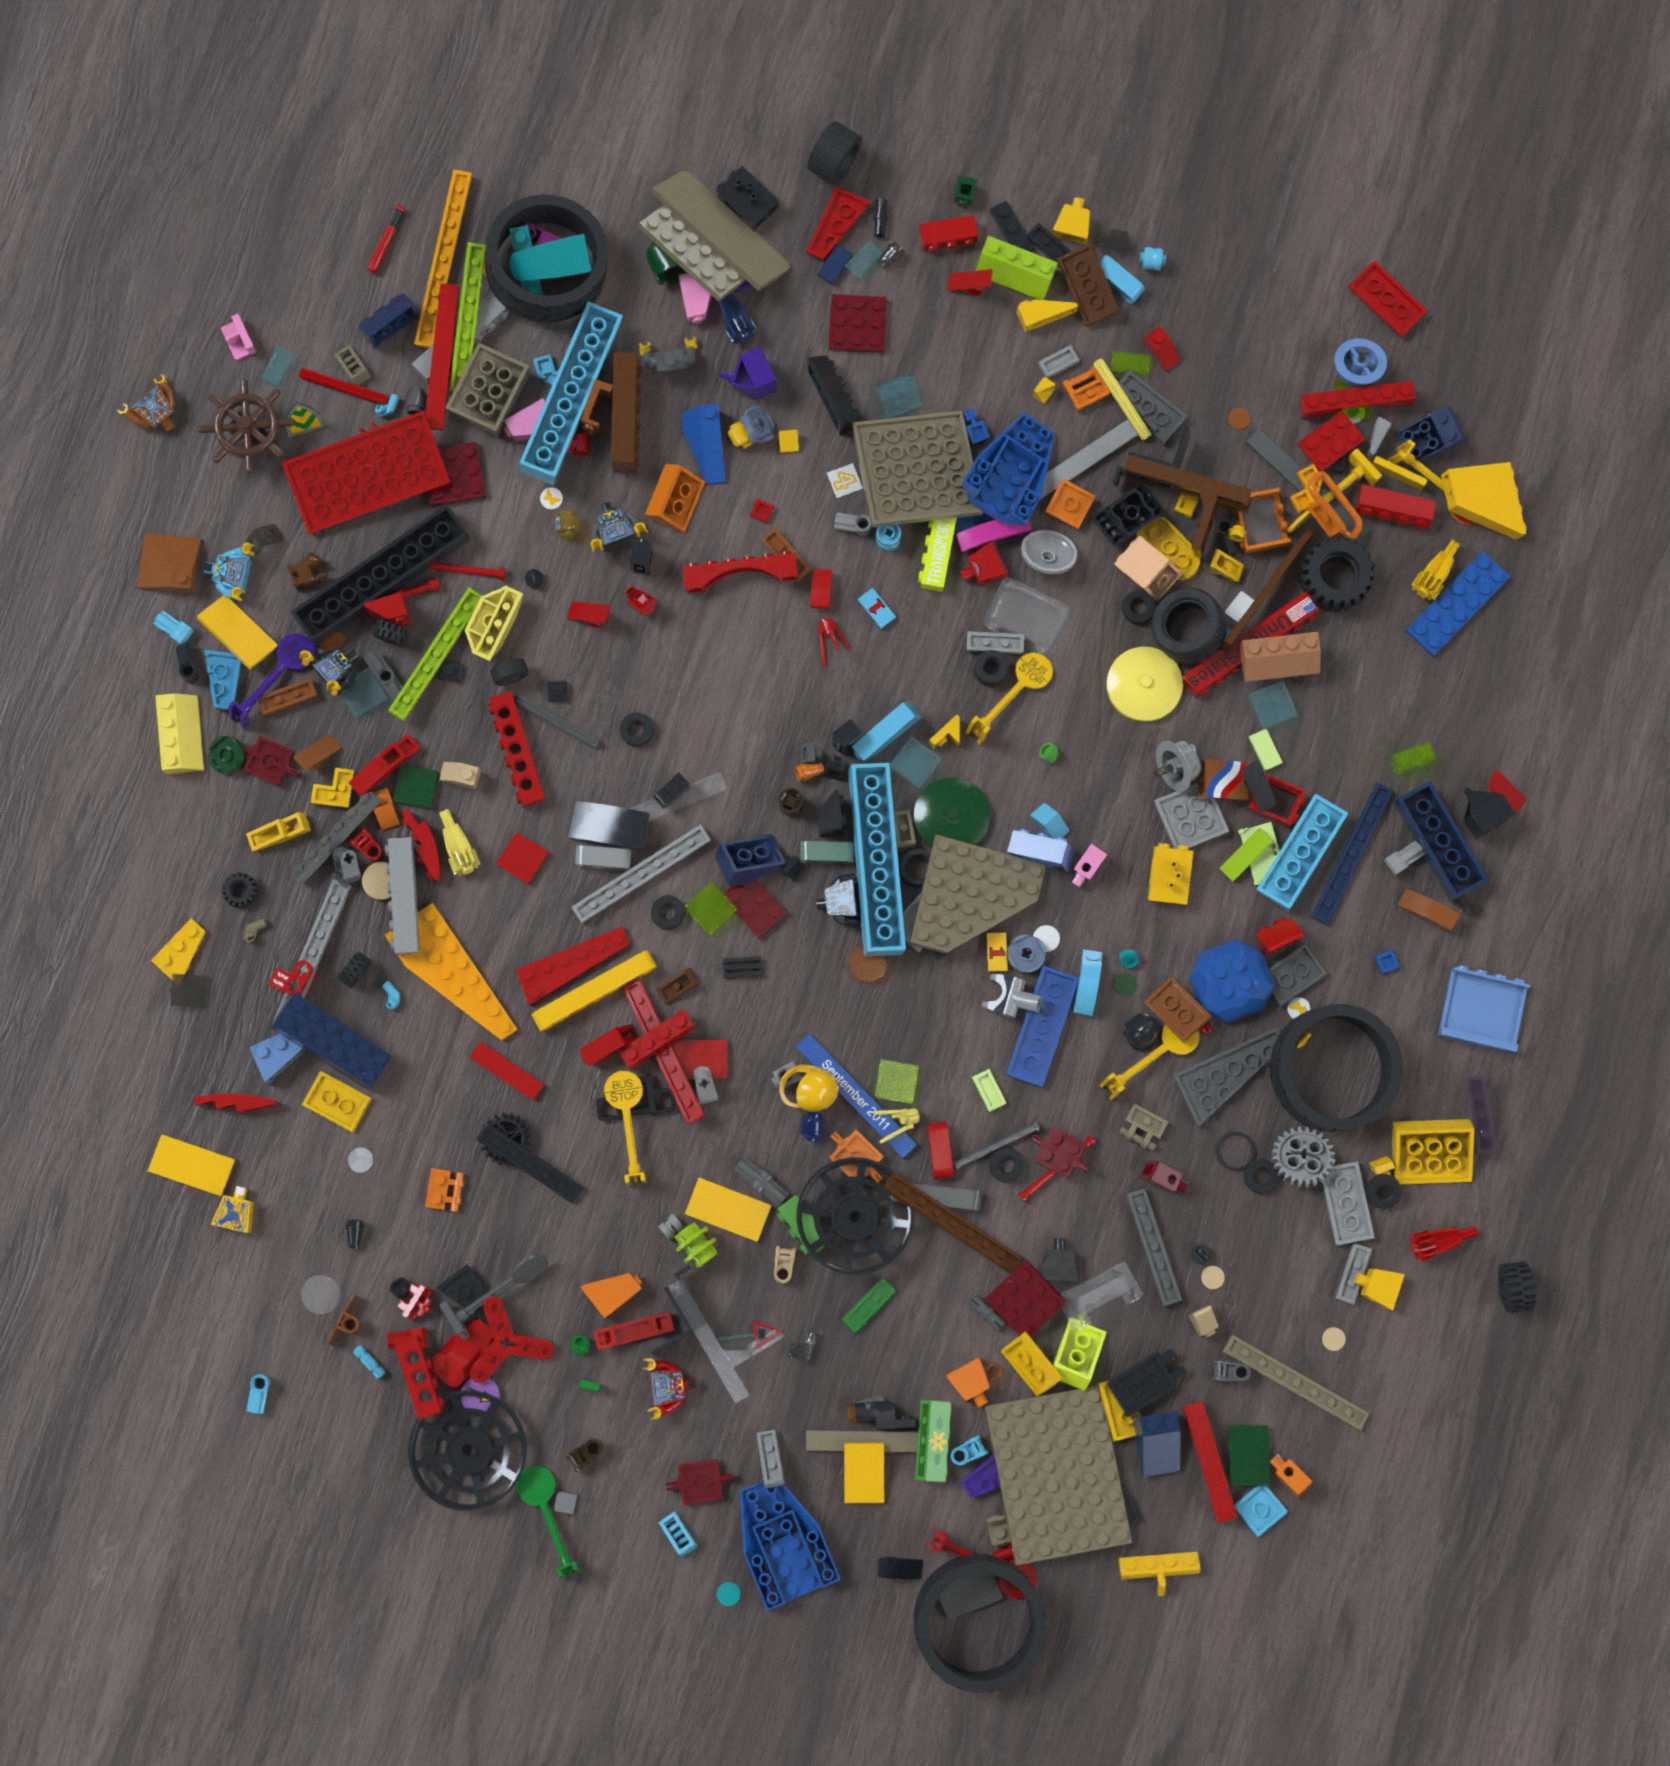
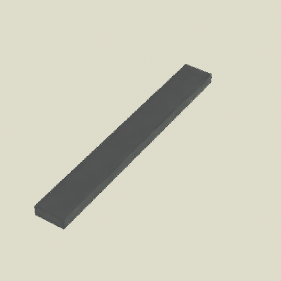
[1246,429,1369,544]

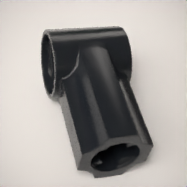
[1214,518,1240,557]
[175,643,200,684]

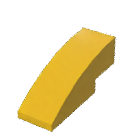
[246,812,311,852]

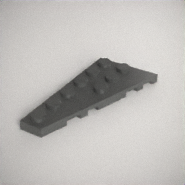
[1173,1027,1281,1128]

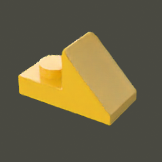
[1210,549,1244,582]
[929,715,960,749]

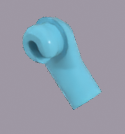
[375,394,400,417]
[382,981,401,1010]

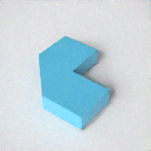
[533,354,558,385]

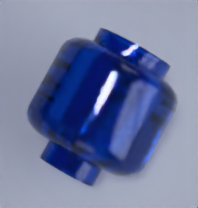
[799,1112,826,1141]

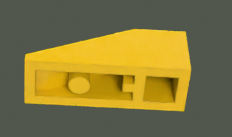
[1016,300,1078,332]

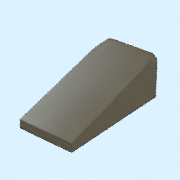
[894,810,916,852]

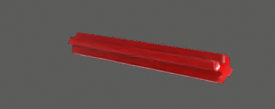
[299,368,389,405]

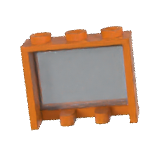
[1232,488,1291,555]

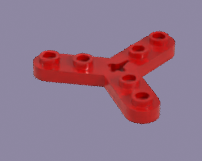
[469,1296,554,1383]

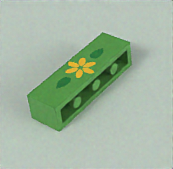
[915,1400,952,1482]

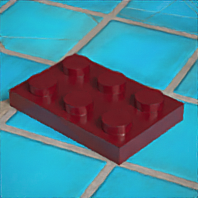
[720,879,787,939]

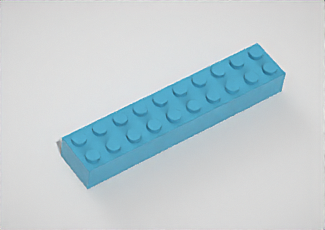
[518,301,623,485]
[848,763,906,957]

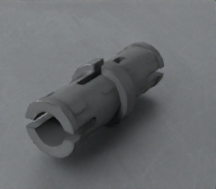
[969,1295,1006,1331]

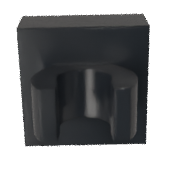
[824,756,846,781]
[781,855,806,882]

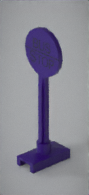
[228,634,315,730]

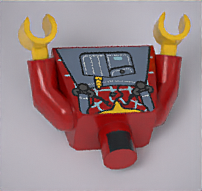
[642,1358,696,1420]

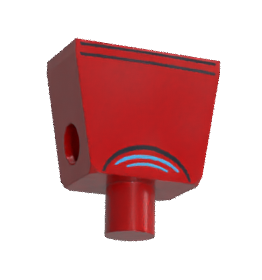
[960,541,1008,585]

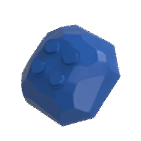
[1189,939,1275,1024]

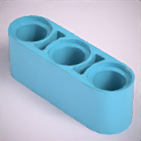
[1100,255,1145,304]

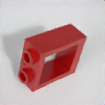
[1246,773,1306,828]

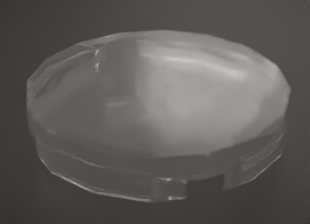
[301,1275,341,1314]

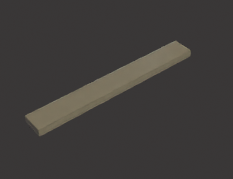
[1222,1335,1370,1431]

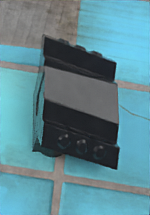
[1091,483,1165,547]

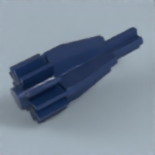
[719,294,757,344]

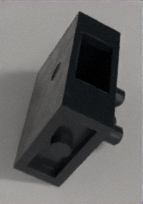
[716,166,779,231]

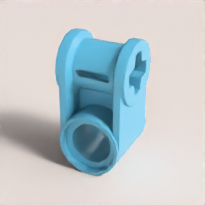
[949,1435,989,1465]

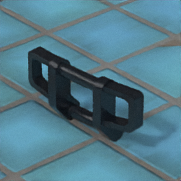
[596,1074,675,1121]

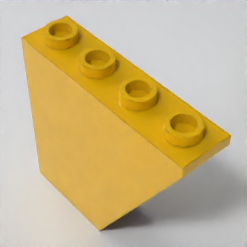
[1441,462,1526,540]

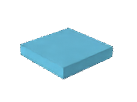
[1234,1486,1288,1537]

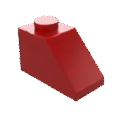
[1143,326,1181,372]

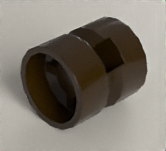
[779,788,803,817]

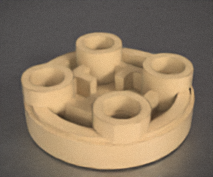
[362,862,391,901]

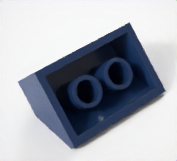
[358,293,419,349]

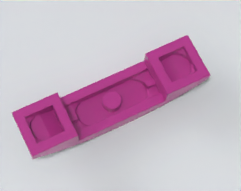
[956,520,1032,552]

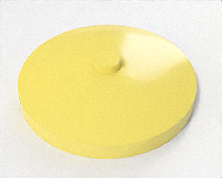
[1106,647,1183,722]

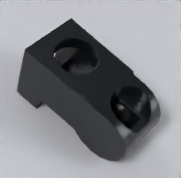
[653,772,691,809]

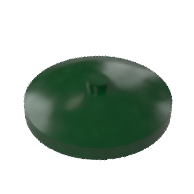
[914,778,990,848]

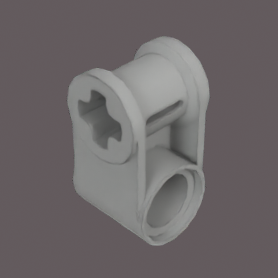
[694,1066,718,1105]

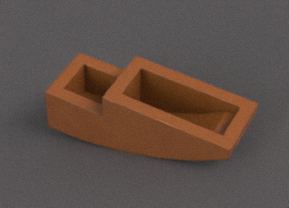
[1397,889,1460,933]

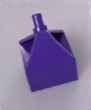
[720,346,777,400]

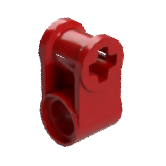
[349,827,384,863]

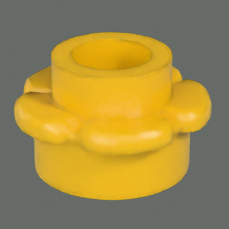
[1228,525,1247,542]

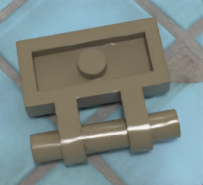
[1119,1103,1168,1151]

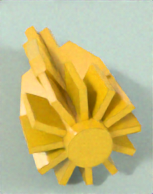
[1411,540,1460,601]

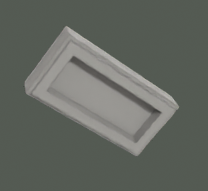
[1038,345,1080,379]

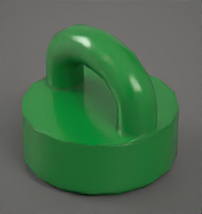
[570,1335,590,1355]

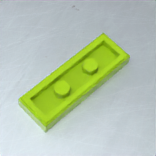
[1219,827,1274,882]

